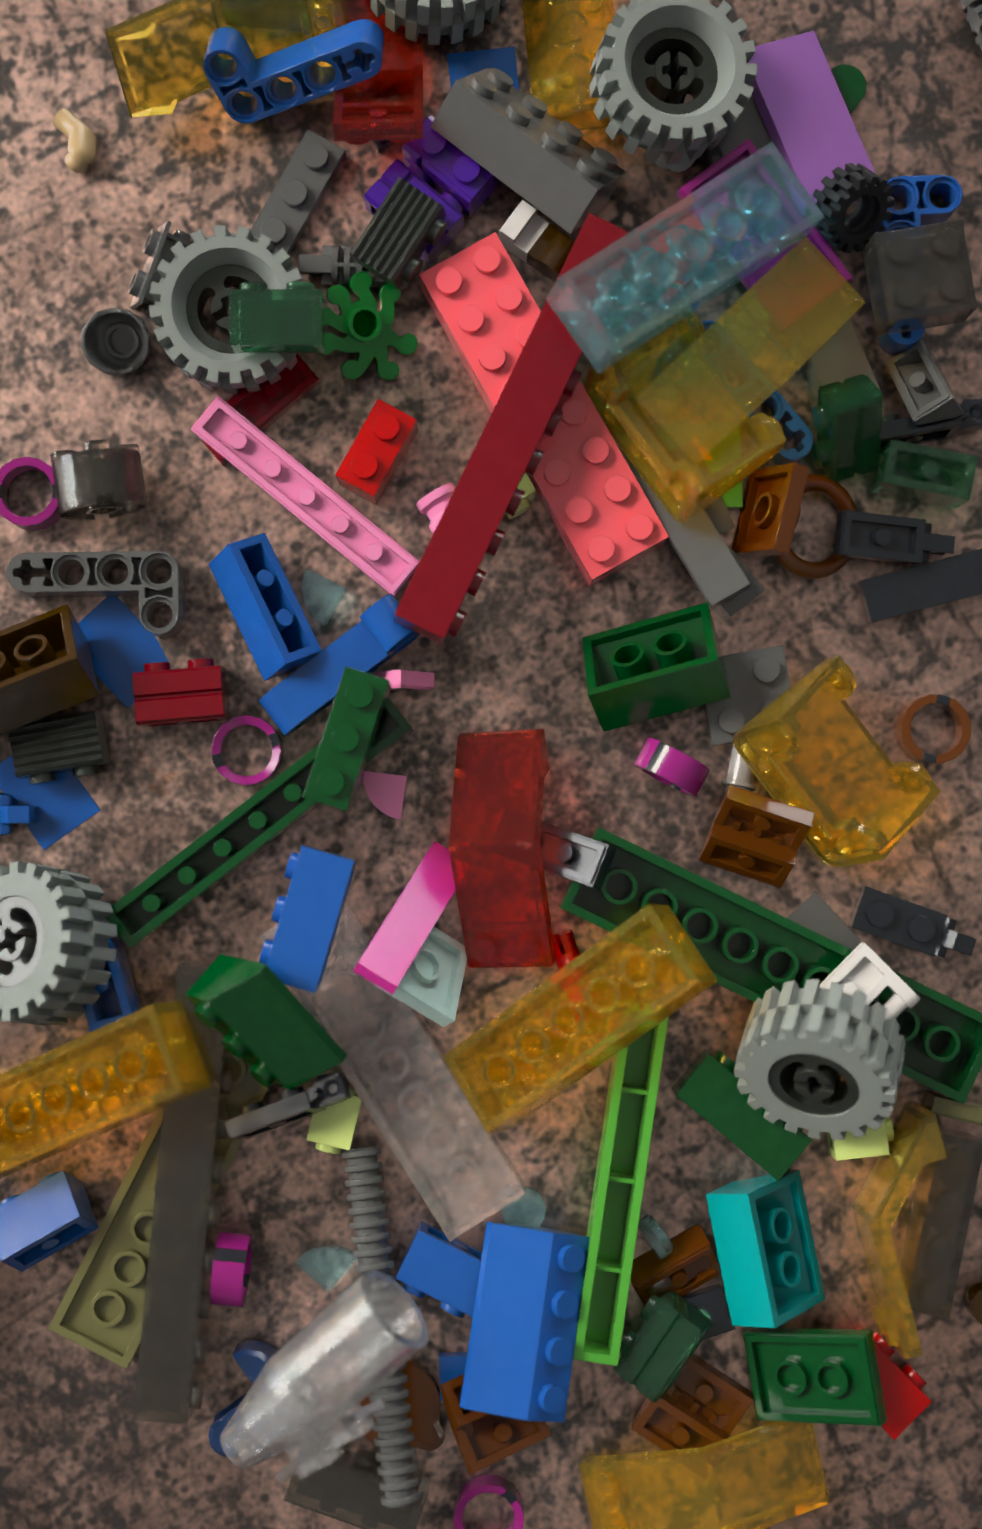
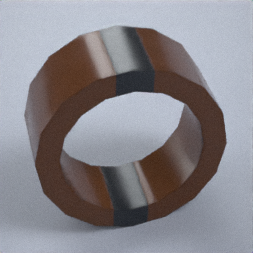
[895,694,971,764]

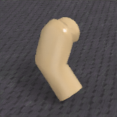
[52,108,96,173]

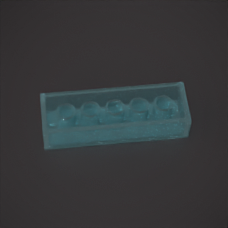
[546,142,825,374]

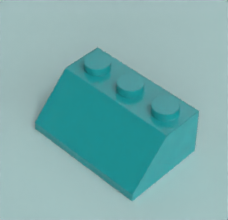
[706,1170,825,1328]

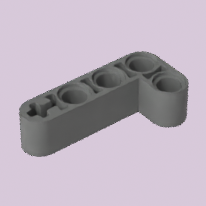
[6,551,186,639]

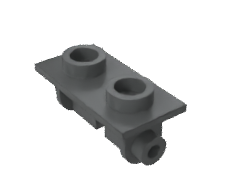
[128,221,191,314]

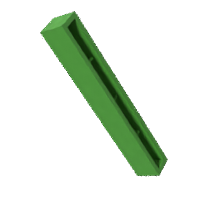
[573,996,670,1366]

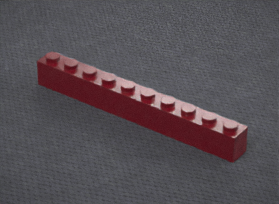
[394,213,639,644]

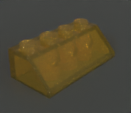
[522,0,614,131]

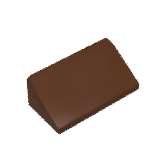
[630,1224,722,1314]

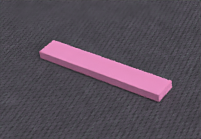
[190,396,420,597]

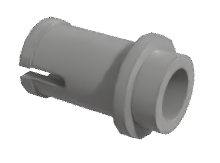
[721,742,760,794]

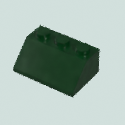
[582,602,731,732]
[185,954,348,1090]

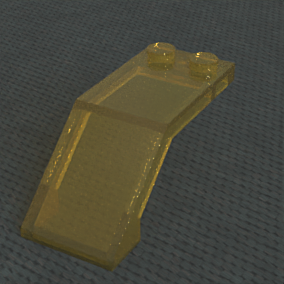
[105,0,348,118]
[635,236,866,464]
[852,1100,947,1360]
[579,1421,830,1529]

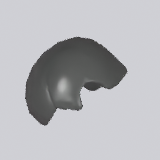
[81,308,151,375]

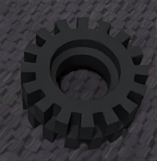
[808,163,895,253]

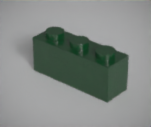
[303,666,392,812]
[671,1049,812,1181]

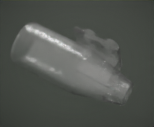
[220,1270,428,1483]

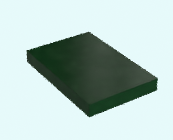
[743,1328,887,1426]

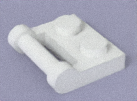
[820,942,921,1020]

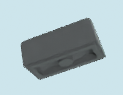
[885,339,964,426]

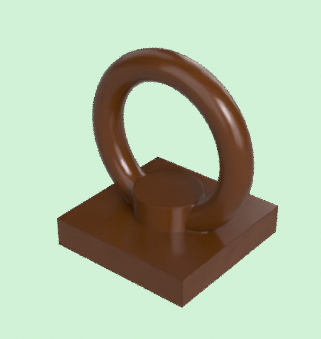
[731,462,857,579]

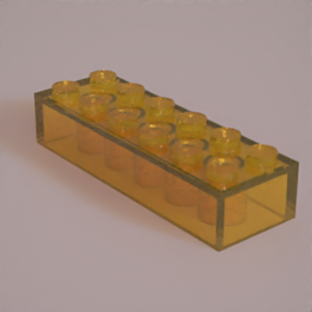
[443,904,718,1134]
[0,1001,211,1179]

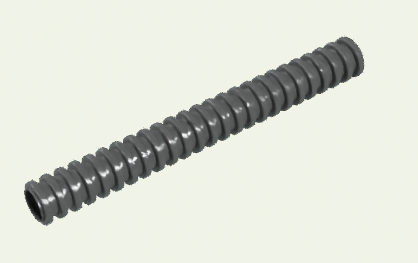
[341,1146,422,1508]

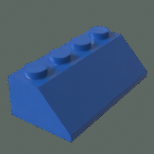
[460,1222,590,1422]

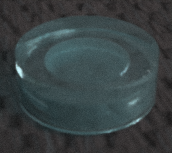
[502,1185,546,1227]
[638,1214,674,1260]

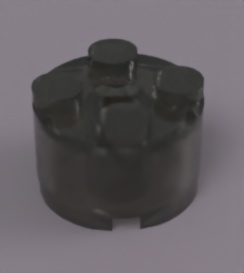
[50,440,147,520]

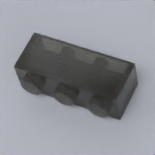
[283,1434,429,1529]

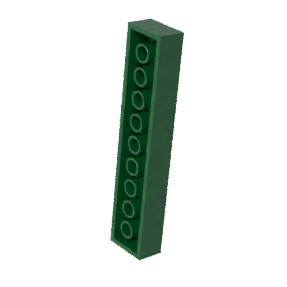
[558,827,982,1104]

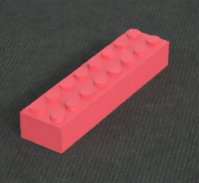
[419,232,669,587]

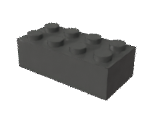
[430,67,626,234]

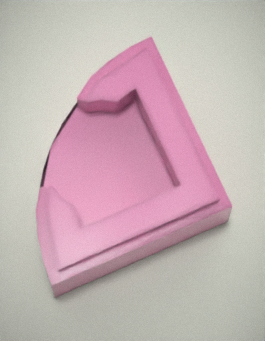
[373,670,435,691]
[363,771,407,820]

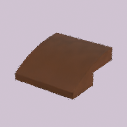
[699,785,814,888]
[631,1345,754,1478]
[440,1374,551,1475]

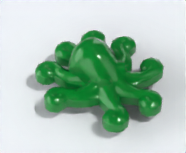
[310,271,417,380]

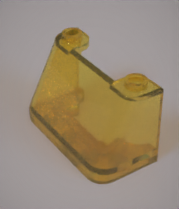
[584,301,787,523]
[733,655,941,867]

